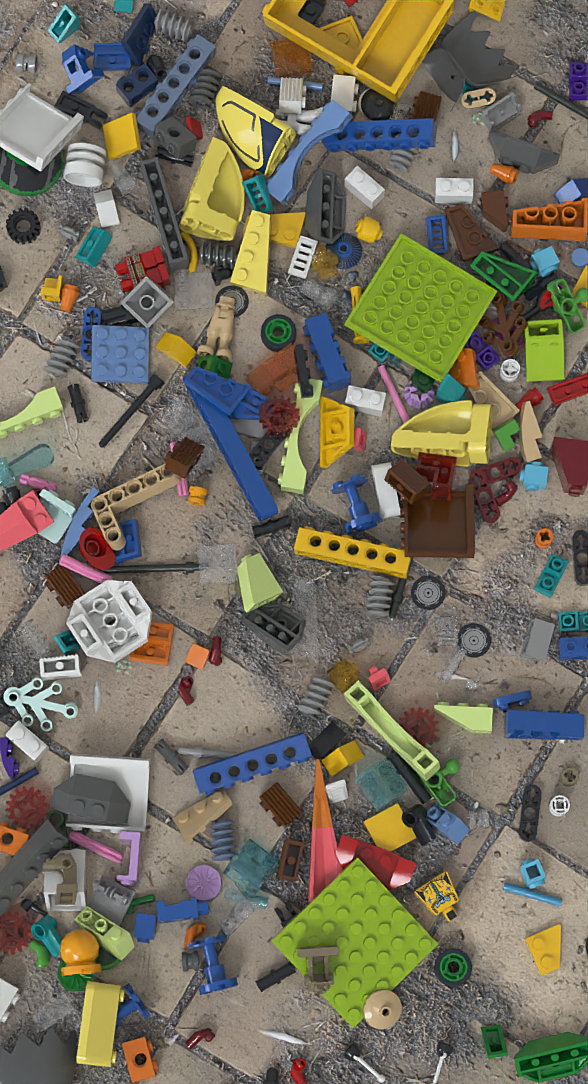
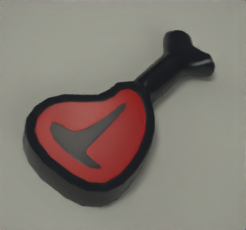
[519,284,566,325]

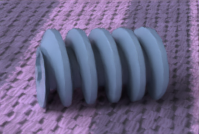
[210,820,236,861]

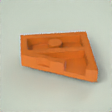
[448,348,480,389]

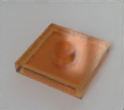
[270,40,313,78]

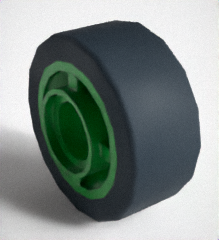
[261,314,296,352]
[434,948,472,987]

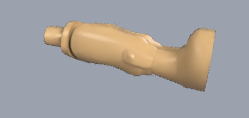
[197,296,235,361]

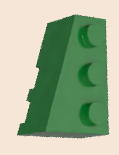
[470,252,539,302]

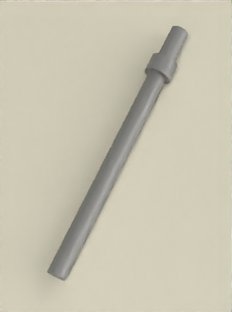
[178,746,295,767]

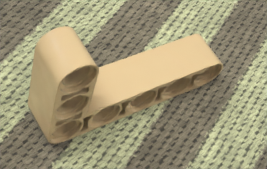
[91,463,181,550]

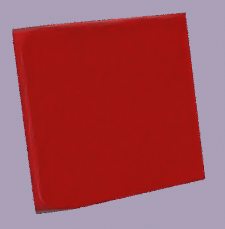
[186,117,203,140]

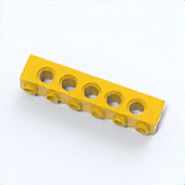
[294,526,412,579]

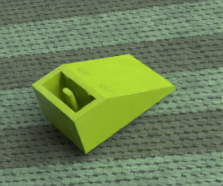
[522,319,564,382]

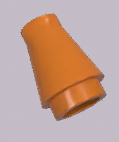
[490,163,519,184]
[60,284,80,313]

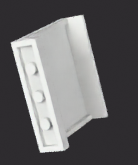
[0,83,84,171]
[66,753,150,833]

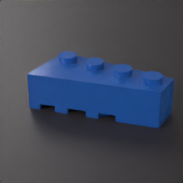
[302,313,351,393]
[504,709,584,740]

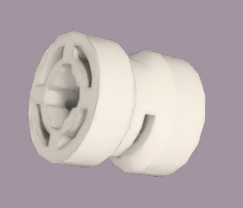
[500,359,520,382]
[548,795,570,817]

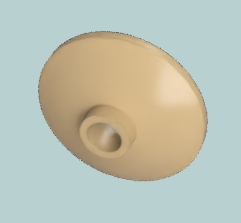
[363,989,402,1029]

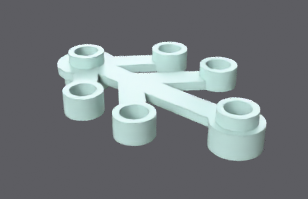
[4,677,78,731]

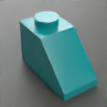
[436,374,467,404]

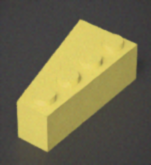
[230,210,272,295]

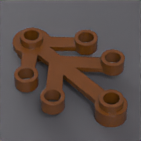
[479,292,528,357]

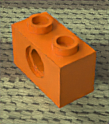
[0,821,31,856]
[122,1037,159,1083]

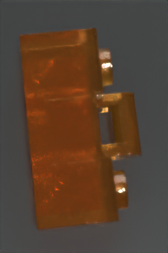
[246,343,297,397]

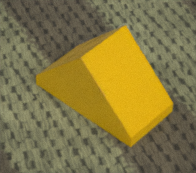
[155,332,197,368]
[321,740,365,777]

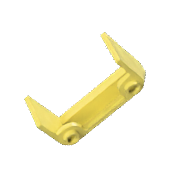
[77,981,125,1067]

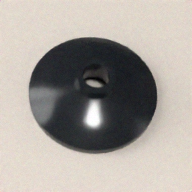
[361,89,397,121]

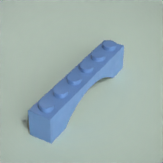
[266,100,353,206]

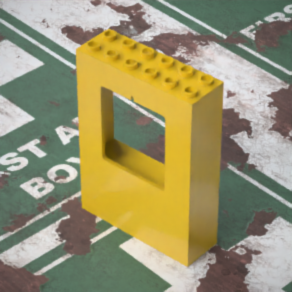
[262,0,455,103]

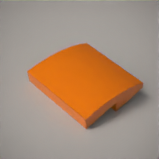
[130,622,174,666]

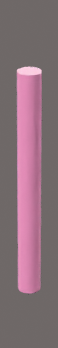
[378,365,410,423]

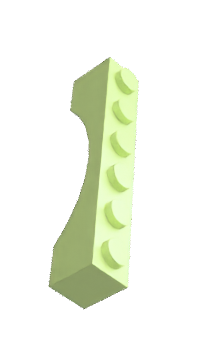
[278,379,323,494]
[0,386,64,439]
[344,681,440,781]

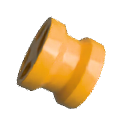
[187,486,208,506]

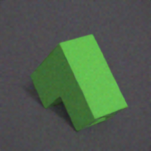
[492,418,520,452]

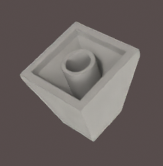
[120,276,174,329]

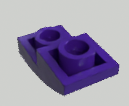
[569,62,588,101]
[464,330,501,371]
[0,737,19,779]

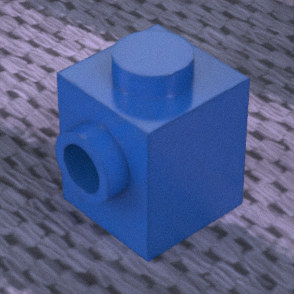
[133,913,157,943]

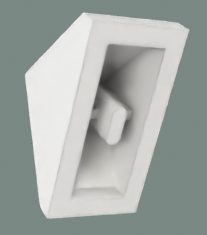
[93,189,120,229]

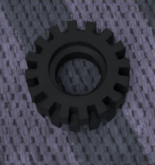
[6,208,41,244]

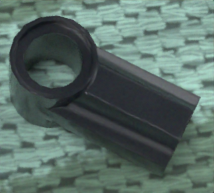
[102,304,139,326]
[402,804,436,846]

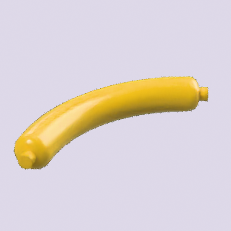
[180,231,198,274]

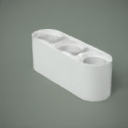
[371,462,400,518]

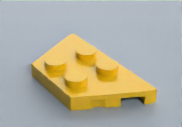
[320,396,354,469]

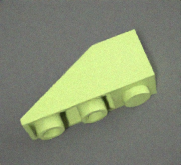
[433,702,493,734]
[74,906,135,961]

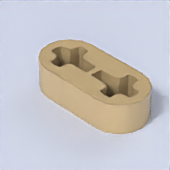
[461,88,496,109]

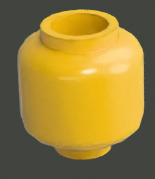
[354,216,383,244]

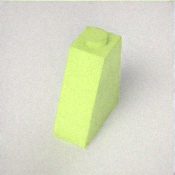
[237,553,283,613]

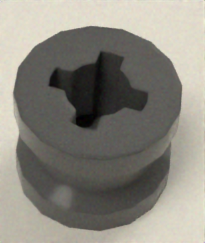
[182,951,199,972]

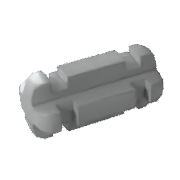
[57,223,80,242]
[347,636,371,655]

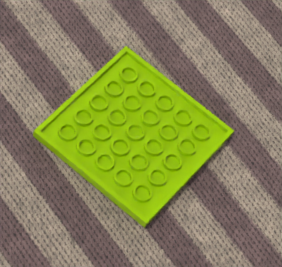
[344,233,497,383]
[271,857,438,1028]

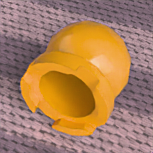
[60,929,101,976]

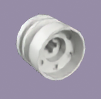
[63,143,107,187]

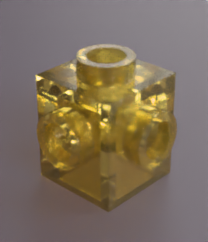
[310,248,339,280]
[326,658,361,694]

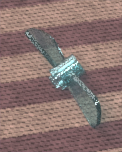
[0,444,54,488]

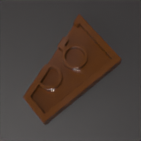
[444,204,499,262]

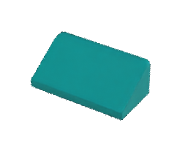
[75,226,112,268]

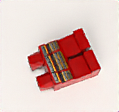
[115,246,170,292]

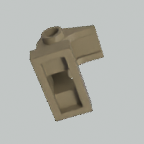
[42,853,77,905]
[296,945,339,994]

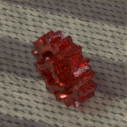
[259,395,300,436]
[399,707,440,748]
[5,786,49,829]
[0,911,32,955]

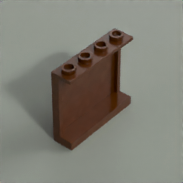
[400,484,475,558]

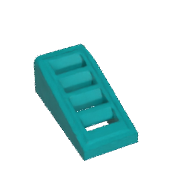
[242,174,274,213]

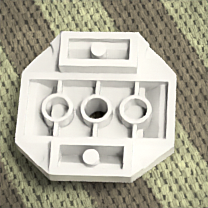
[66,580,153,663]

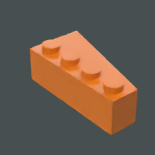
[511,198,588,241]

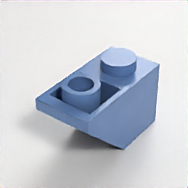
[426,803,470,845]

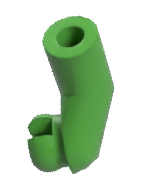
[28,939,50,969]

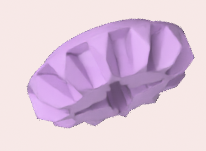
[404,381,434,408]

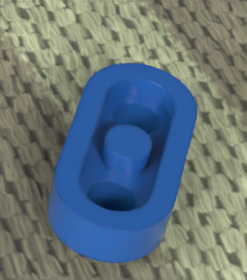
[493,690,532,711]

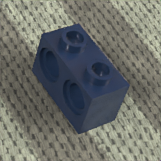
[115,63,159,107]

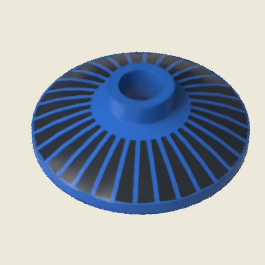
[325,233,362,269]

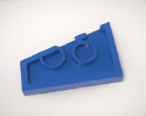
[183,366,252,416]

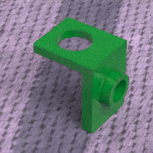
[198,355,233,379]

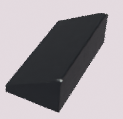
[309,721,346,761]

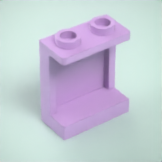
[117,831,143,886]

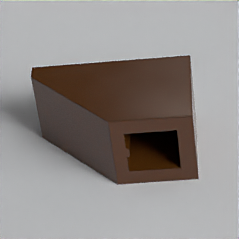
[480,190,511,232]

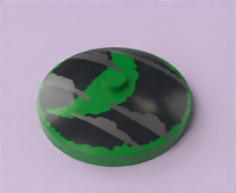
[0,147,63,197]

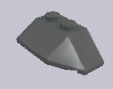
[488,129,560,174]
[305,168,346,244]
[240,604,306,655]
[50,773,131,823]

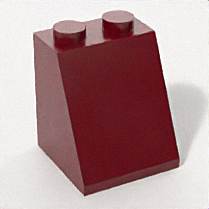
[550,437,588,497]

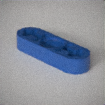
[80,307,102,362]

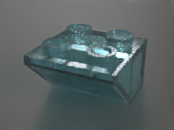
[354,759,409,813]
[223,839,280,897]

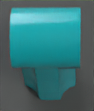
[31,915,62,957]

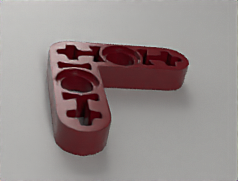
[468,457,522,524]

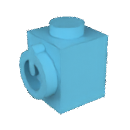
[529,246,560,277]
[519,462,549,491]
[518,858,546,889]

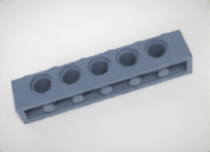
[136,34,216,138]

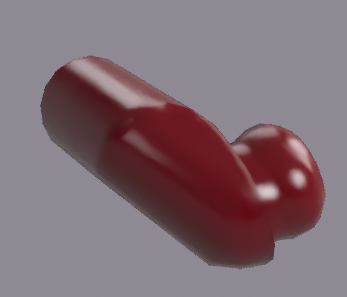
[209,636,222,666]

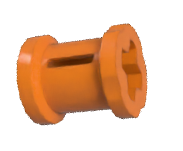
[535,528,554,549]

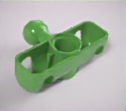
[547,279,588,333]
[417,759,460,807]

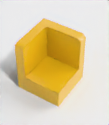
[40,275,64,302]

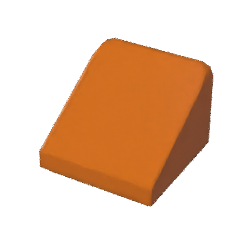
[185,643,210,670]

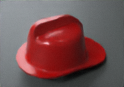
[79,528,116,570]

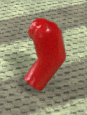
[290,1058,308,1084]

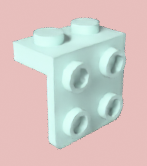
[38,489,77,544]

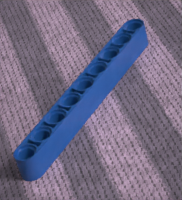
[183,374,278,522]

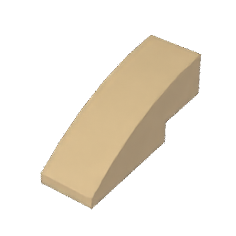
[519,401,542,463]

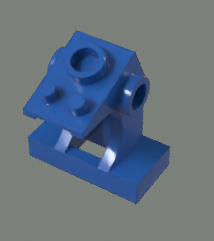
[62,44,105,94]

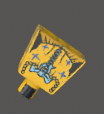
[414,871,459,922]

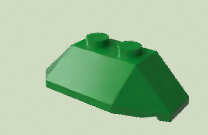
[514,1032,588,1083]

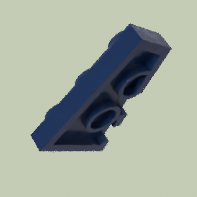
[121,3,157,67]

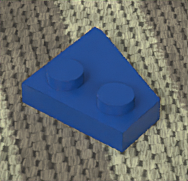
[228,389,277,421]

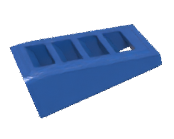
[425,215,448,254]

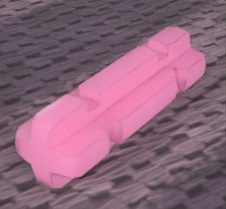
[20,473,57,492]

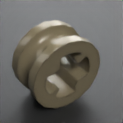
[560,767,579,786]

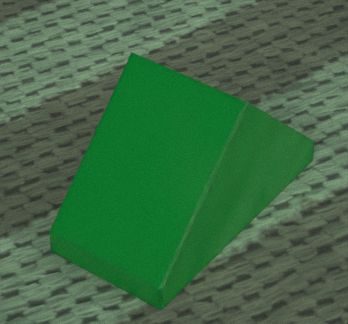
[481,1024,508,1059]

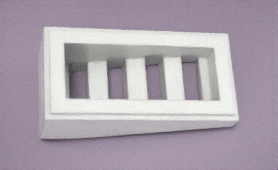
[288,236,318,279]
[325,780,348,804]

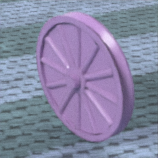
[186,865,221,901]

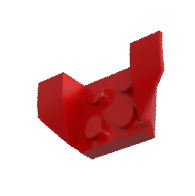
[336,835,417,891]

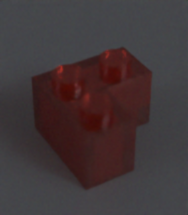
[416,452,457,501]

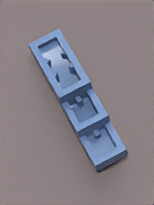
[60,487,100,558]

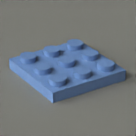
[91,325,149,384]

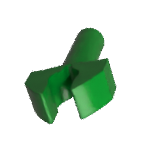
[126,894,155,915]

